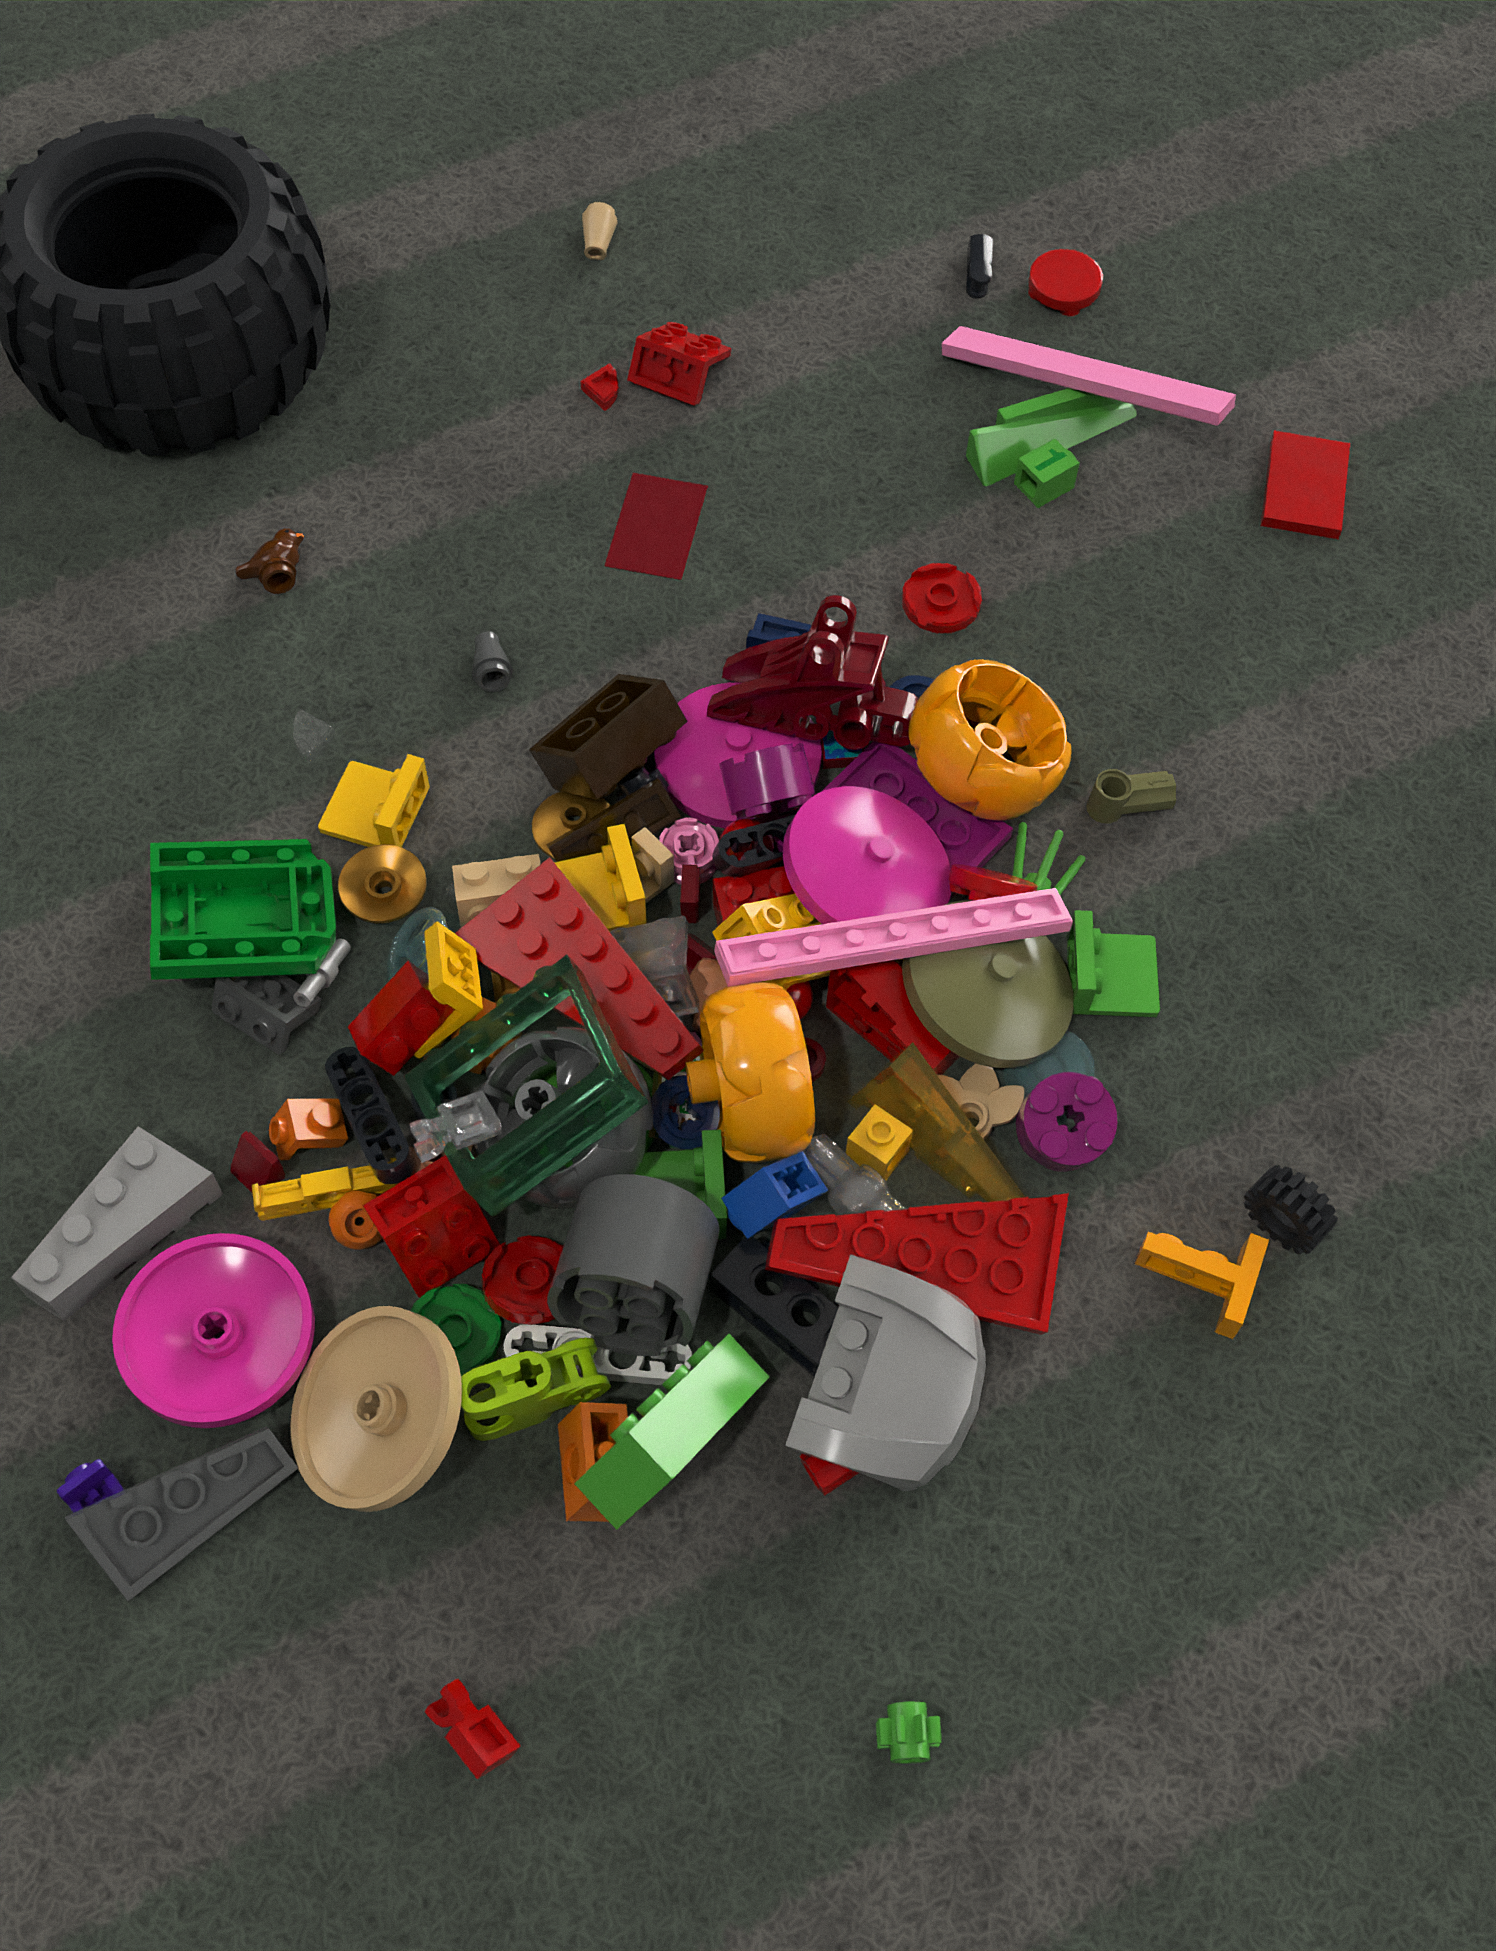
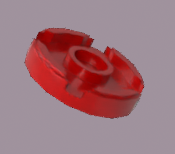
[902,563,982,633]
[482,1235,563,1325]

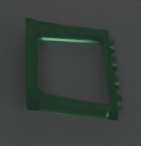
[404,955,649,1217]

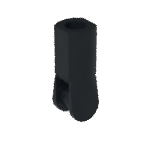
[966,234,993,299]

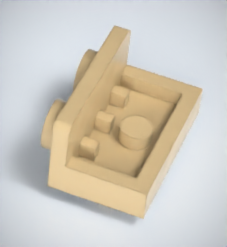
[452,854,540,928]

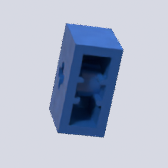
[721,1151,828,1239]

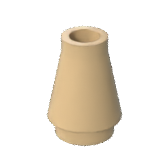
[582,202,618,260]

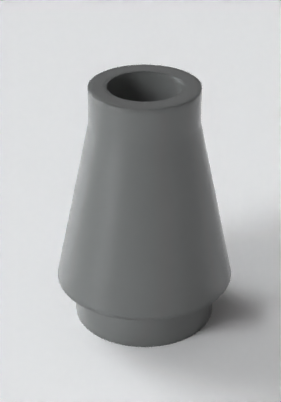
[472,631,513,692]

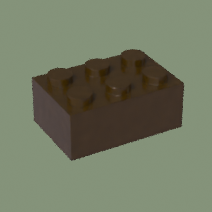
[529,674,688,800]

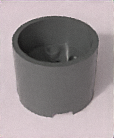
[547,1174,720,1356]

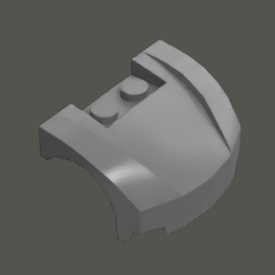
[785,1255,986,1492]

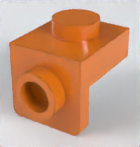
[269,1098,348,1160]

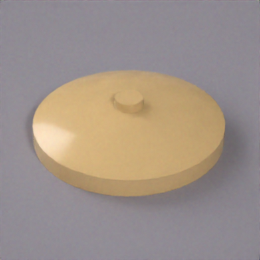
[291,1306,462,1512]

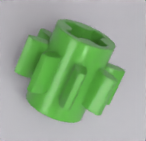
[876,1702,942,1764]

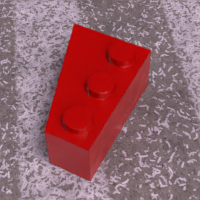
[826,960,960,1090]

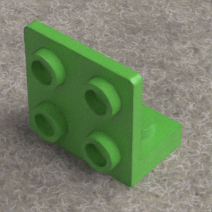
[1066,910,1160,1017]
[633,1129,727,1239]

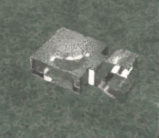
[410,1090,502,1163]

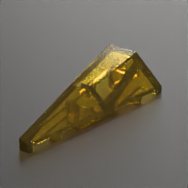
[846,1043,1025,1202]

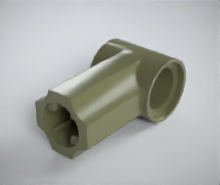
[1086,769,1177,824]

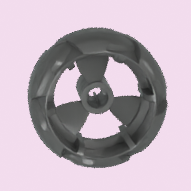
[471,1027,653,1209]

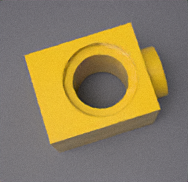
[845,1104,913,1185]

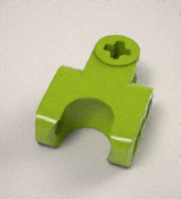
[461,1338,611,1441]

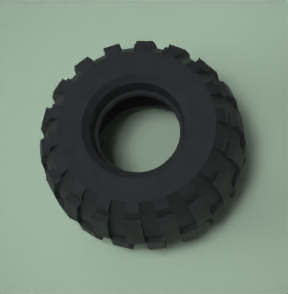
[0,113,331,456]

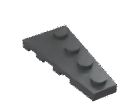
[65,1426,298,1601]

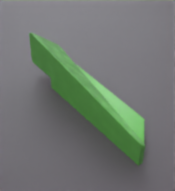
[966,388,1137,486]

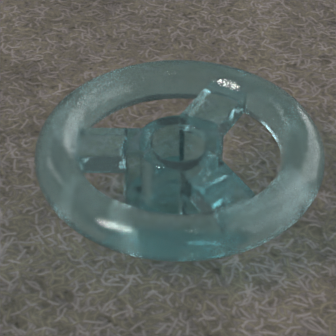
[387,907,447,981]

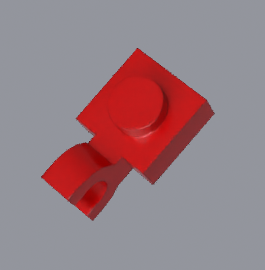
[424,1678,521,1779]

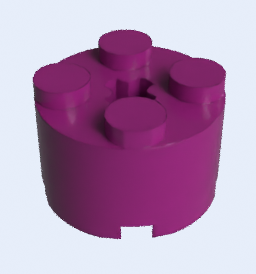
[719,743,815,820]
[1016,1072,1117,1172]

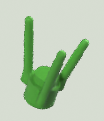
[1012,822,1086,895]

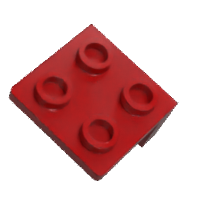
[627,322,732,406]
[363,1155,500,1297]

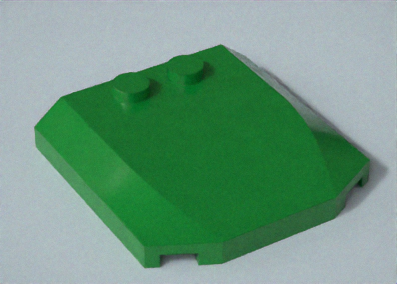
[150,839,336,980]

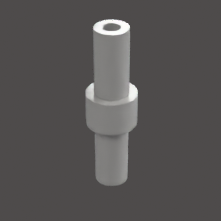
[293,939,351,1007]

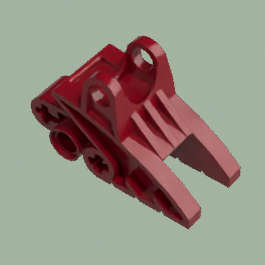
[707,595,919,750]

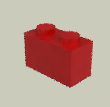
[348,961,455,1076]

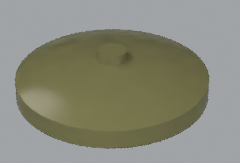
[902,900,1074,1068]

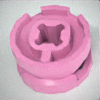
[659,818,719,885]

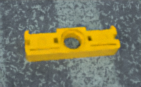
[252,1158,399,1221]

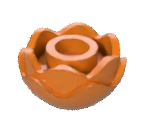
[329,1190,382,1250]

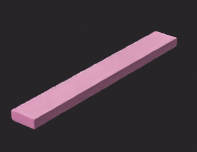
[942,326,1236,426]
[714,888,1073,987]

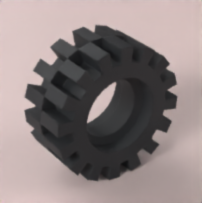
[1244,1165,1337,1254]

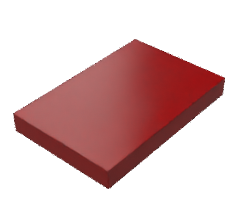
[1261,430,1350,539]

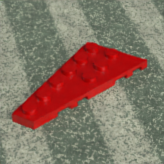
[765,1193,1069,1335]

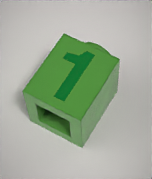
[1014,438,1080,508]

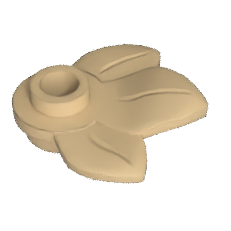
[932,1063,1025,1144]

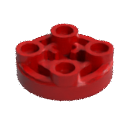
[1028,249,1103,316]
[948,864,1038,901]

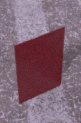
[604,473,708,580]

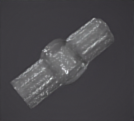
[803,1133,905,1215]

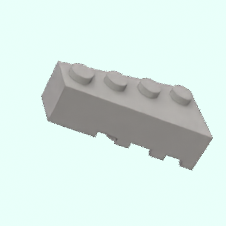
[11,1126,223,1321]

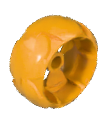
[909,659,1072,821]
[685,982,815,1164]

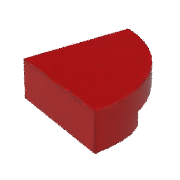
[580,363,619,411]

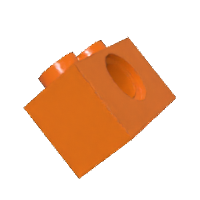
[558,1402,628,1522]

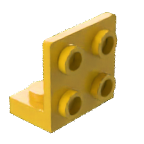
[318,754,430,847]
[555,824,647,933]
[712,894,830,989]
[413,921,483,1059]

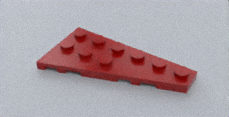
[455,857,704,1080]

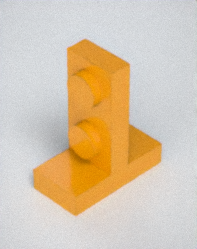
[1135,1231,1269,1339]

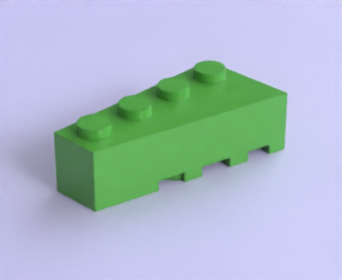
[574,1334,769,1530]

